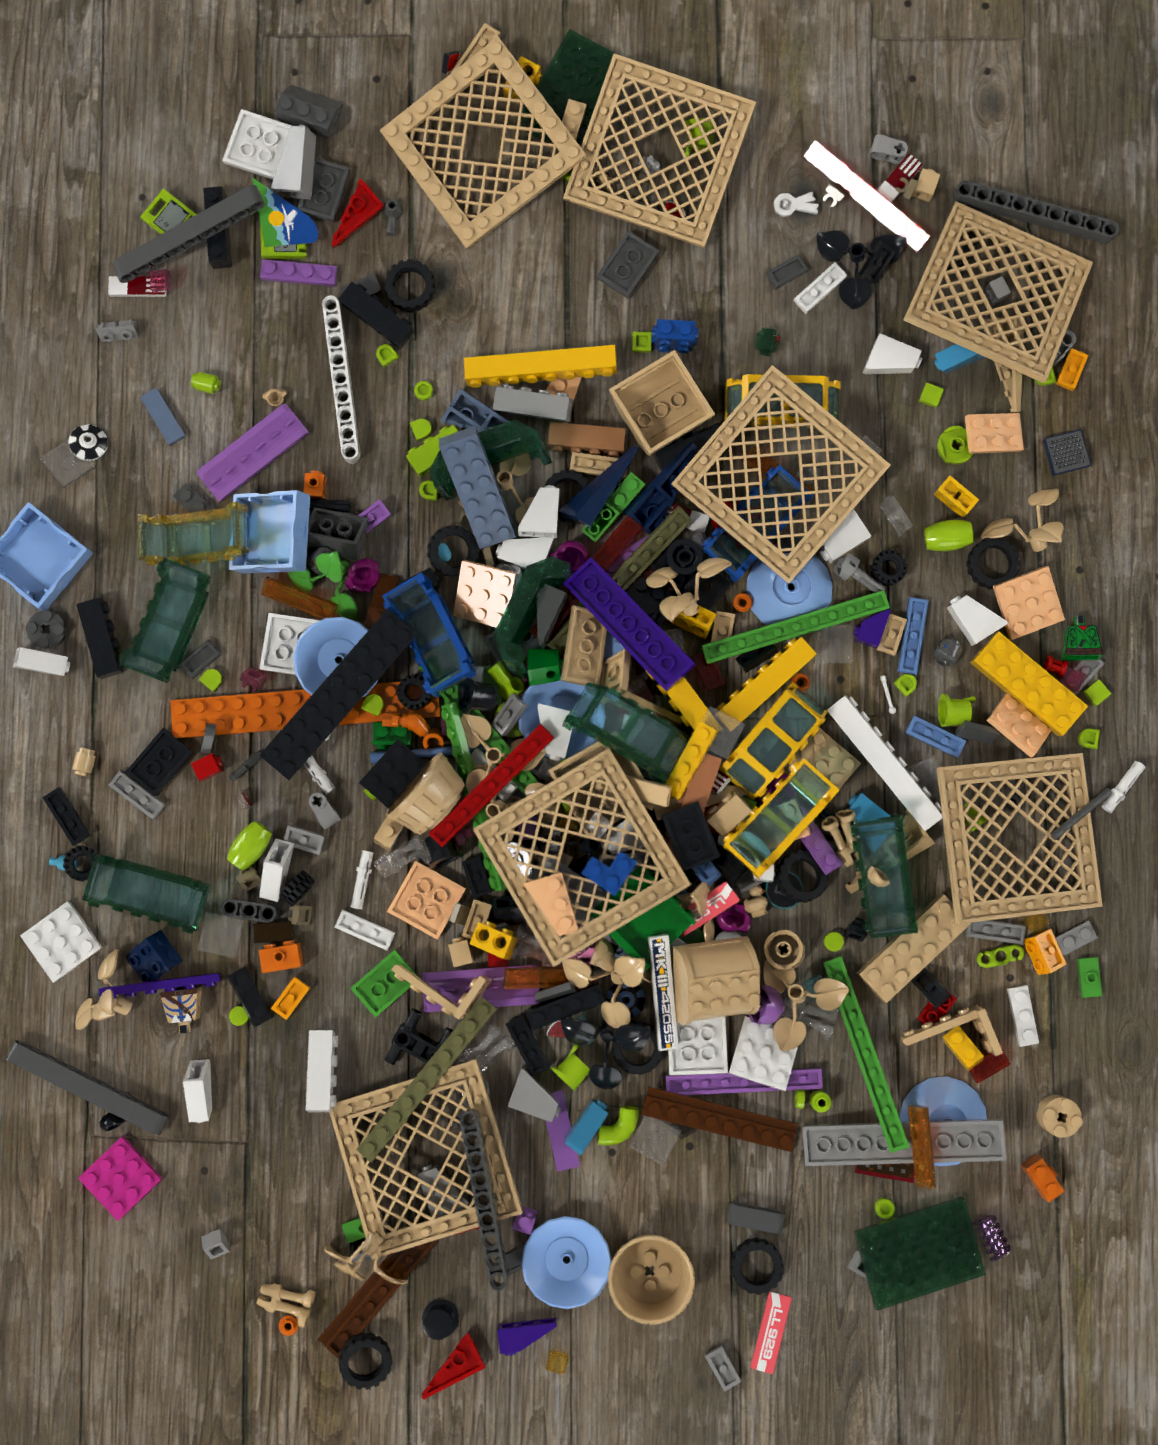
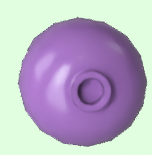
[749,984,785,1025]

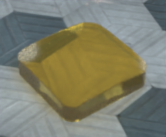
[1023,914,1049,935]
[546,1350,569,1374]

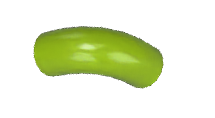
[597,1106,639,1146]

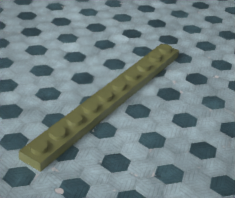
[546,506,692,658]
[356,996,498,1162]

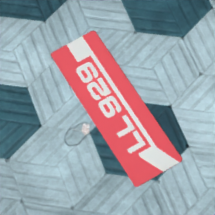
[681,882,740,937]
[750,1292,792,1374]

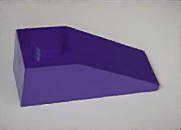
[497,1317,557,1356]

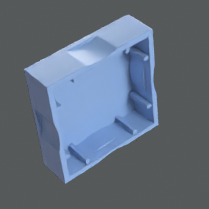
[229,490,310,574]
[0,502,93,611]

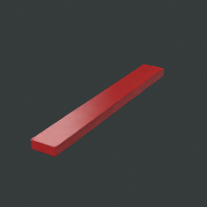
[428,723,555,847]

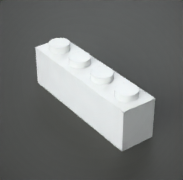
[306,1030,338,1112]

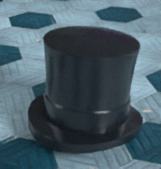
[666,538,703,575]
[458,678,497,715]
[424,836,464,870]
[711,846,750,890]
[422,1299,459,1340]

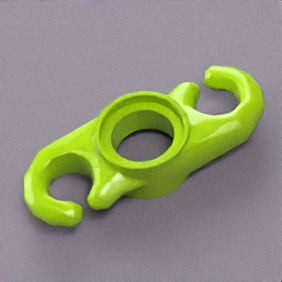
[976,944,1024,968]

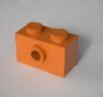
[259,940,304,973]
[1020,1154,1065,1203]

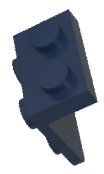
[126,930,183,982]

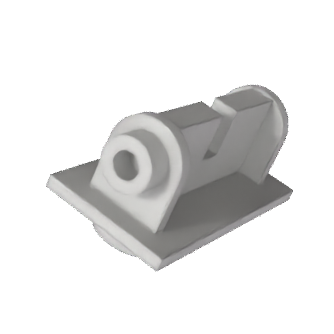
[96,319,139,342]

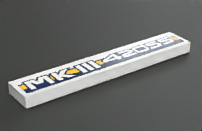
[648,934,679,1051]

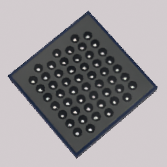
[1043,429,1091,476]

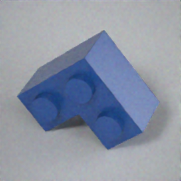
[581,851,637,896]

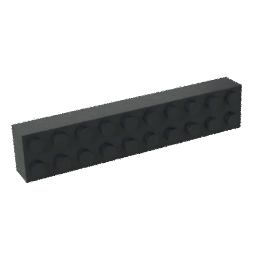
[259,608,418,780]

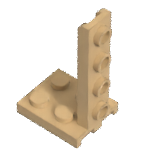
[597,649,681,727]
[391,965,492,1020]
[899,1005,1003,1056]

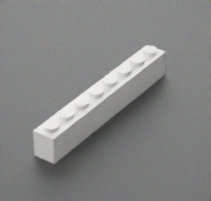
[827,695,943,831]

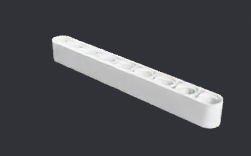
[322,295,361,464]

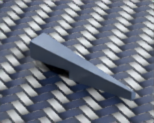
[440,388,540,447]

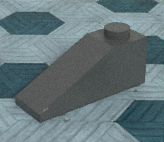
[536,584,568,649]

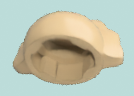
[262,389,287,406]
[867,866,890,887]

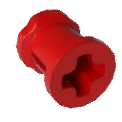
[1043,655,1068,678]

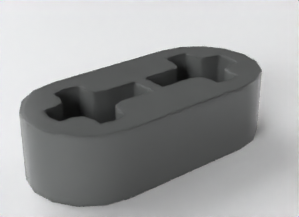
[200,723,217,755]

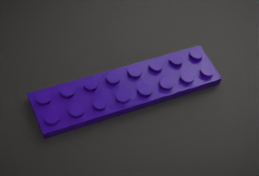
[563,557,695,692]

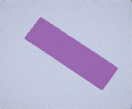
[546,1091,580,1171]

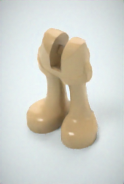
[821,809,864,867]
[256,1283,316,1328]

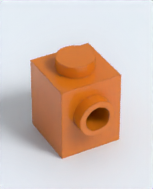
[303,470,327,499]

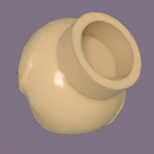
[744,885,768,918]

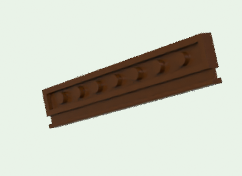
[641,1086,799,1152]
[317,1216,439,1358]

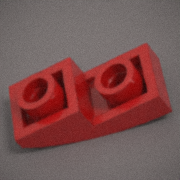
[916,991,957,1024]

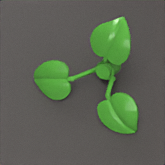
[288,551,360,620]

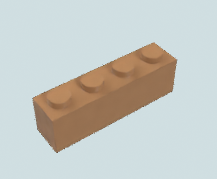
[548,422,626,457]

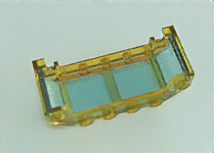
[137,502,249,566]

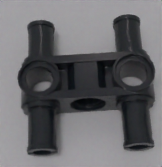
[384,1008,454,1065]

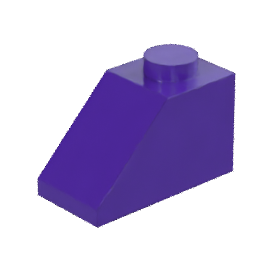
[853,609,891,648]

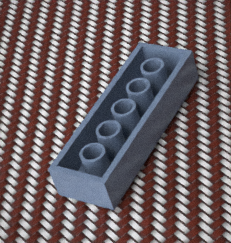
[439,426,516,549]

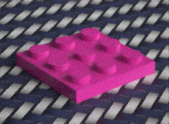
[78,1136,163,1221]

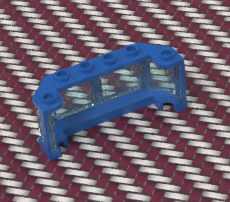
[702,464,813,583]
[382,572,477,698]

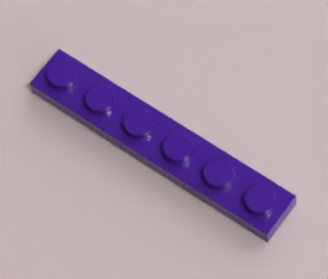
[99,973,221,999]

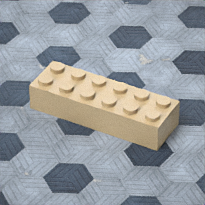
[856,894,971,1003]

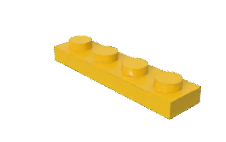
[665,721,719,800]

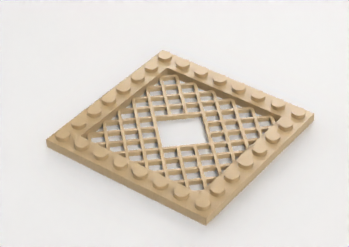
[380,37,587,250]
[563,54,756,248]
[903,201,1093,383]
[671,365,890,584]
[473,748,691,967]
[936,753,1103,924]
[329,1058,523,1259]

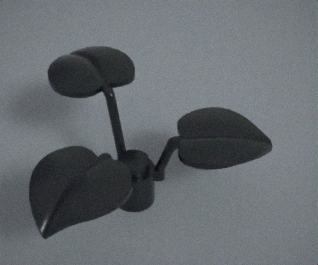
[817,231,905,309]
[534,822,602,879]
[561,1018,650,1089]

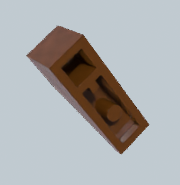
[365,573,400,629]

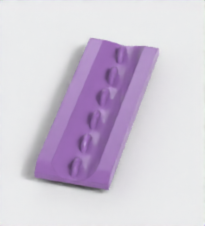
[197,403,309,503]
[422,964,541,1012]

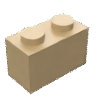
[706,790,752,837]

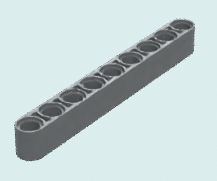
[953,180,1119,244]
[112,185,265,283]
[5,1040,169,1135]
[460,1109,509,1291]

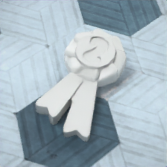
[773,192,819,217]

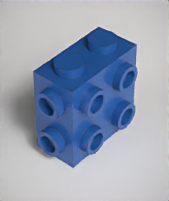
[651,319,699,353]

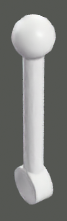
[880,675,896,714]

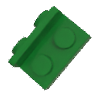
[372,722,412,749]

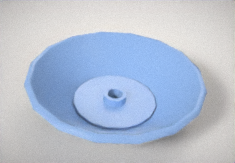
[746,553,833,625]
[293,617,378,697]
[518,672,606,759]
[899,1076,987,1166]
[521,1216,612,1309]

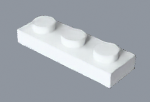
[1007,985,1039,1047]

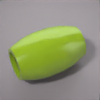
[924,520,973,551]
[227,821,272,871]

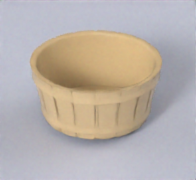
[385,752,465,835]
[608,1235,695,1324]

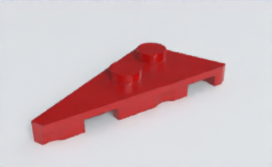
[331,179,384,249]
[421,1331,486,1400]

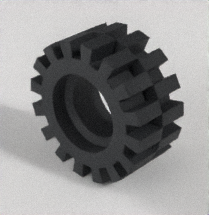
[871,549,908,586]
[396,674,432,710]
[63,846,101,881]
[280,870,315,907]

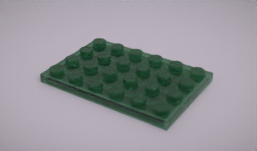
[516,29,627,147]
[854,1196,986,1311]

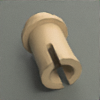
[593,167,615,191]

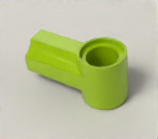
[487,661,524,700]

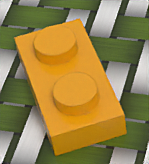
[1055,348,1088,391]
[271,976,310,1020]

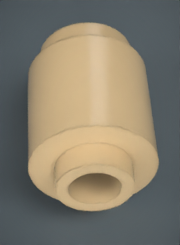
[72,748,96,777]

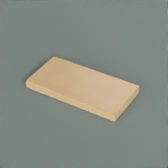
[561,605,607,689]

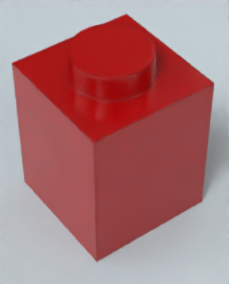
[191,753,224,782]

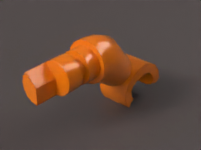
[382,712,444,749]

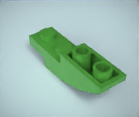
[581,472,646,543]

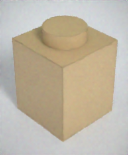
[912,169,940,202]
[448,936,474,967]

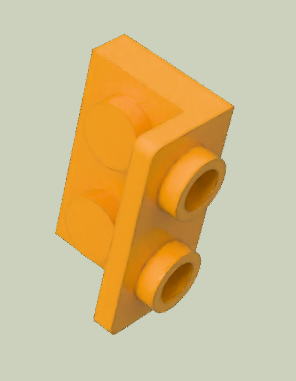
[1024,929,1067,975]

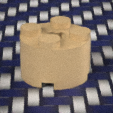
[764,930,805,971]
[1036,1095,1083,1138]

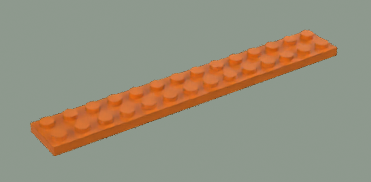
[170,682,441,739]

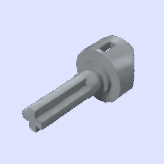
[833,554,885,593]

